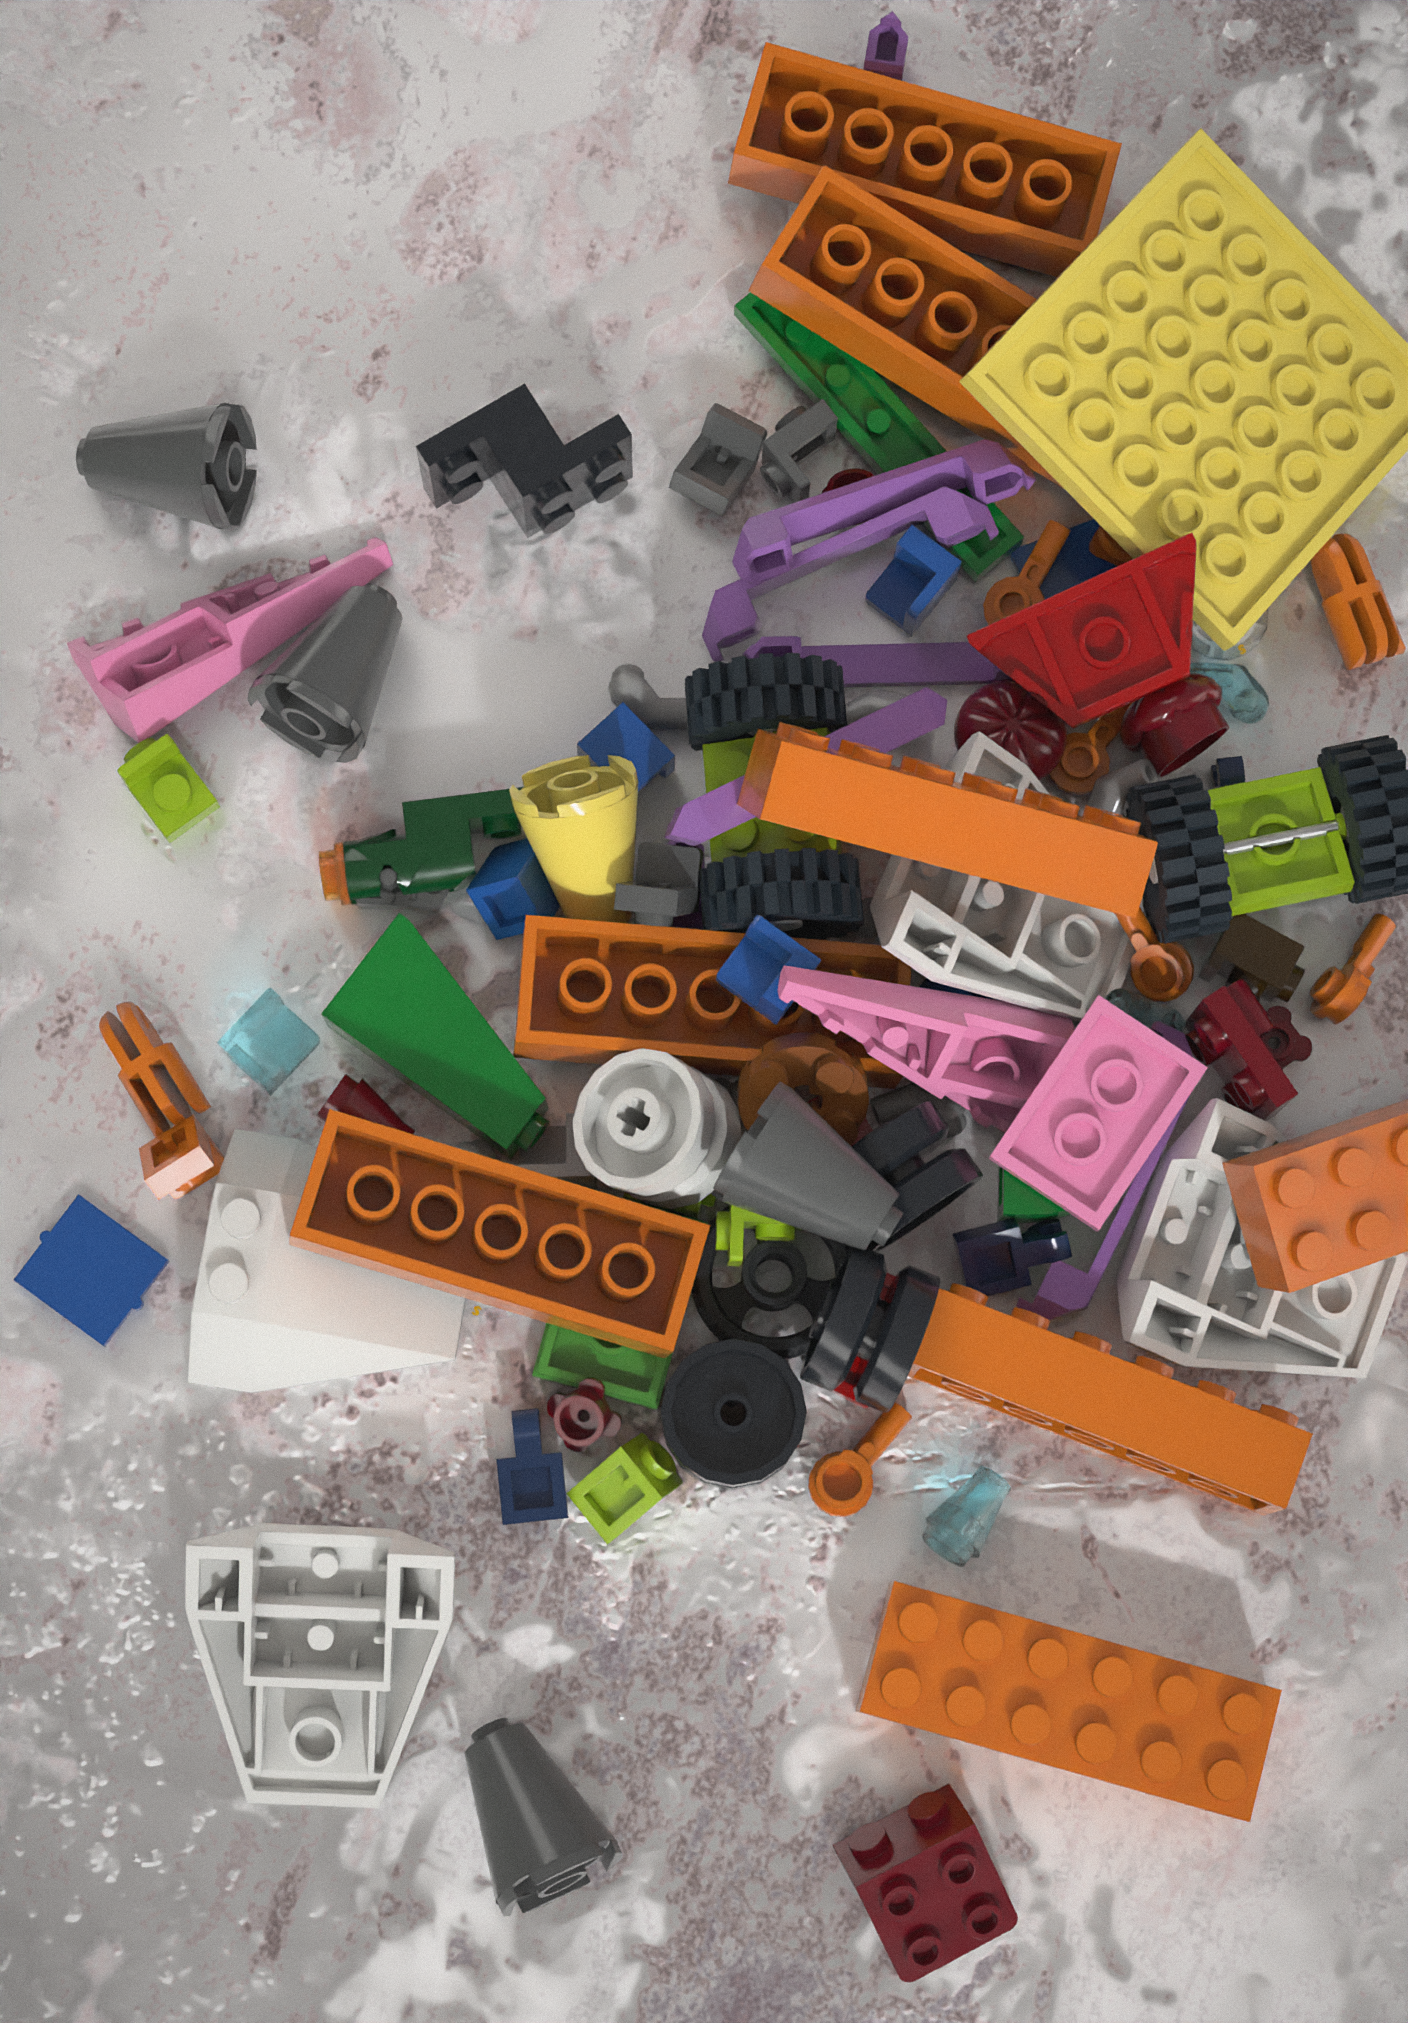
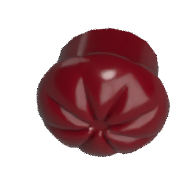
[1120,673,1230,779]
[954,679,1067,780]

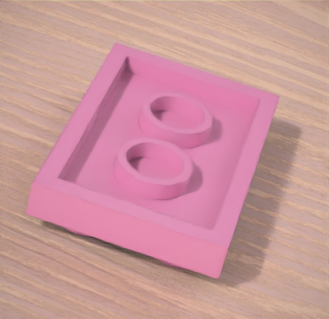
[988,995,1208,1231]

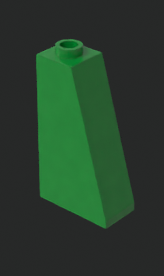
[321,913,550,1160]

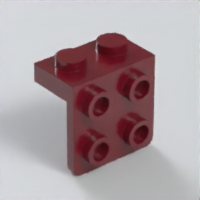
[832,1783,1018,1983]

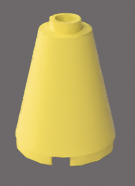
[509,755,638,923]

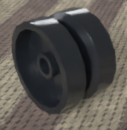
[851,1101,983,1252]
[800,1246,941,1413]
[661,1339,807,1490]

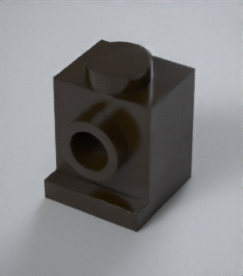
[1198,914,1305,1003]

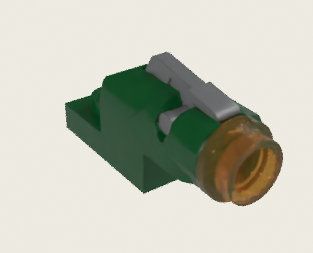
[319,787,523,910]

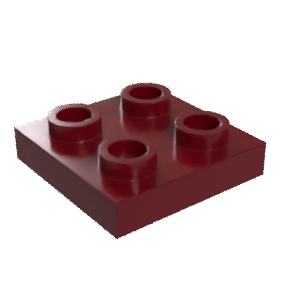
[1184,978,1298,1121]

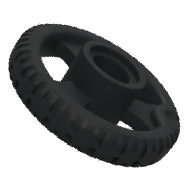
[691,1205,850,1359]

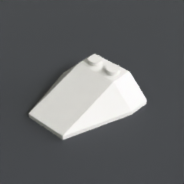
[870,731,1148,1022]
[1116,1098,1408,1378]
[188,1129,466,1393]
[185,1523,455,1808]

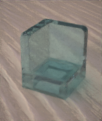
[217,987,320,1096]

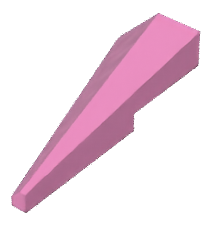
[67,537,393,743]
[777,965,1075,1133]

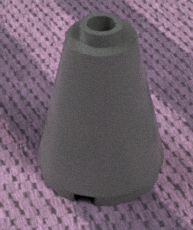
[76,403,257,529]
[247,584,403,763]
[711,1082,904,1251]
[464,1718,623,1917]

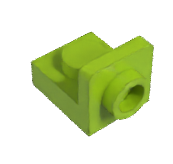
[117,734,220,844]
[715,1204,802,1267]
[566,1433,683,1545]

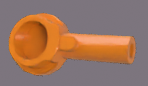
[983,519,1071,625]
[1049,701,1135,795]
[1114,907,1194,1002]
[1309,913,1396,1024]
[808,1402,912,1517]

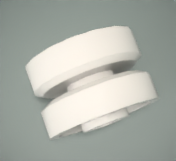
[573,1048,742,1209]

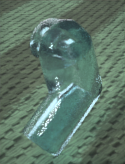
[1190,662,1269,724]

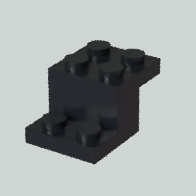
[416,383,633,538]

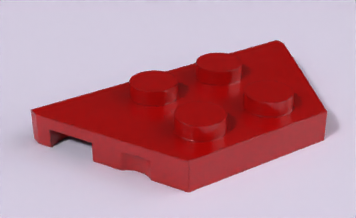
[966,532,1197,729]

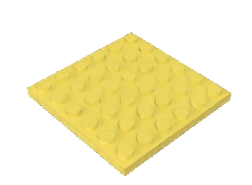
[959,128,1408,651]

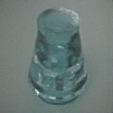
[921,1466,1011,1567]

